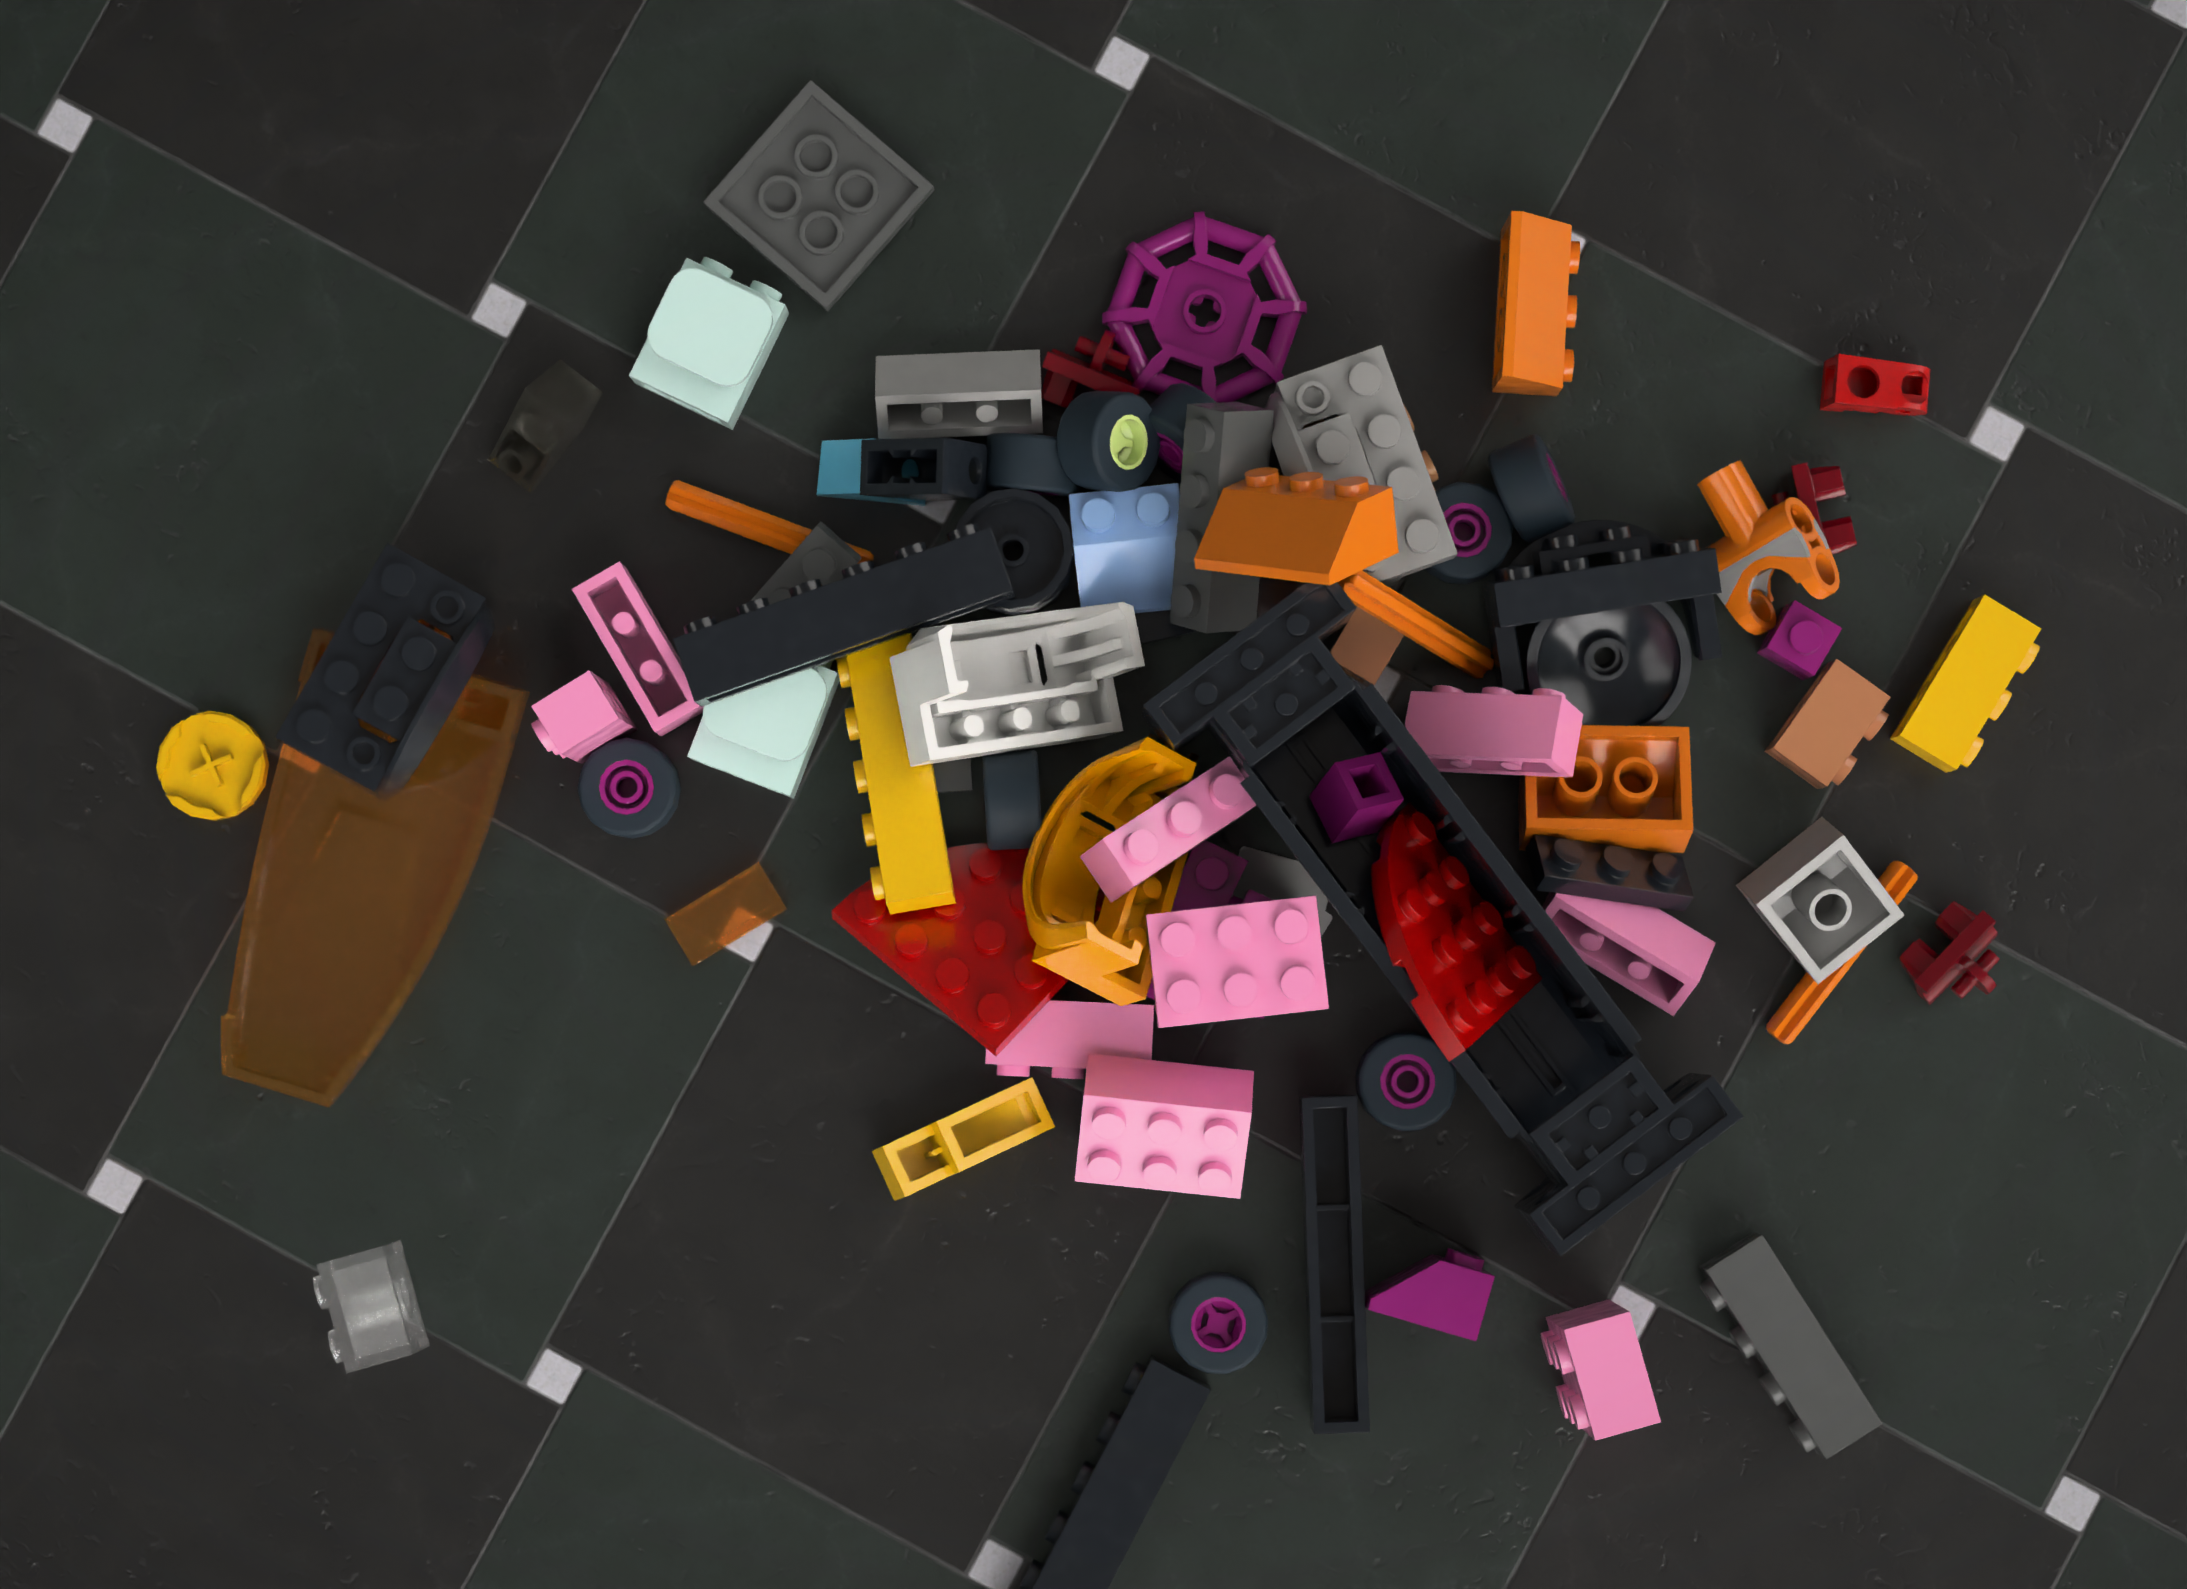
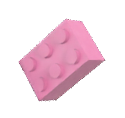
[1145,896,1329,1028]
[1075,1053,1254,1199]
[1541,1300,1661,1441]

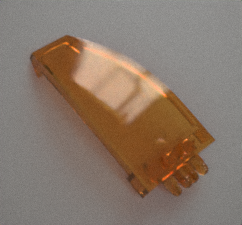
[221,619,530,1107]

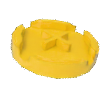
[156,711,269,821]

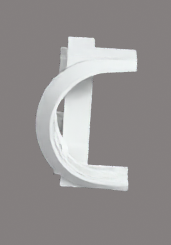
[889,602,1145,767]

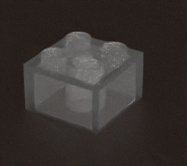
[313,1240,430,1374]

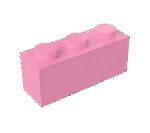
[572,561,704,737]
[531,671,638,764]
[1404,685,1583,777]
[1080,756,1257,903]
[1542,892,1716,1016]
[985,1000,1154,1079]

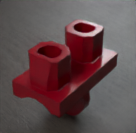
[1042,329,1140,408]
[1772,462,1857,555]
[1899,901,2000,1005]

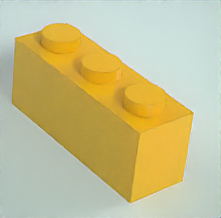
[1890,594,2041,773]

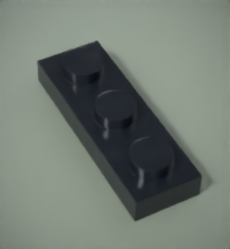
[1525,834,1694,911]

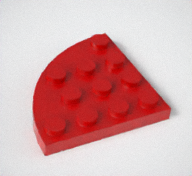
[1371,802,1543,1062]
[831,843,1105,1056]

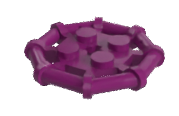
[1102,211,1307,403]

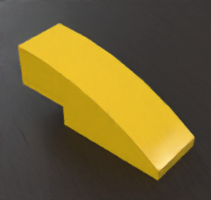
[872,1077,1055,1201]

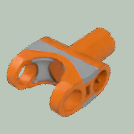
[1697,460,1840,635]

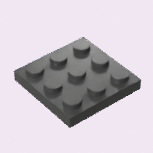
[703,80,935,312]

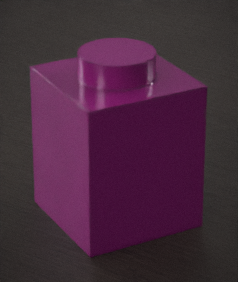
[1757,600,1842,681]
[1309,752,1404,843]

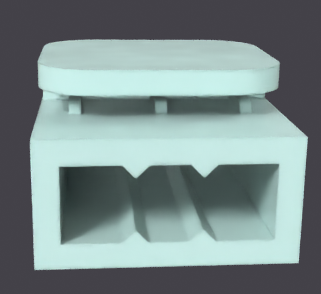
[629,257,789,430]
[687,661,840,799]

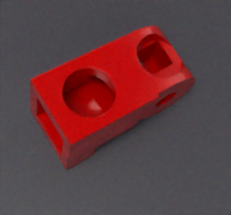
[1820,354,1931,416]

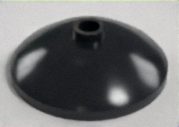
[1525,602,1692,726]

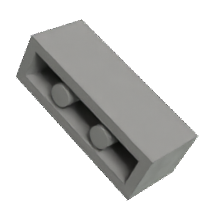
[875,349,1043,439]

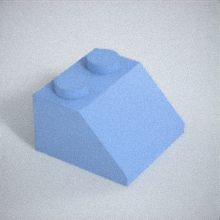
[1069,483,1180,613]

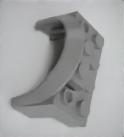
[1265,345,1458,587]

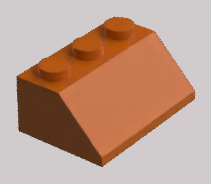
[1492,211,1580,396]
[1194,467,1399,585]
[1518,725,1693,853]

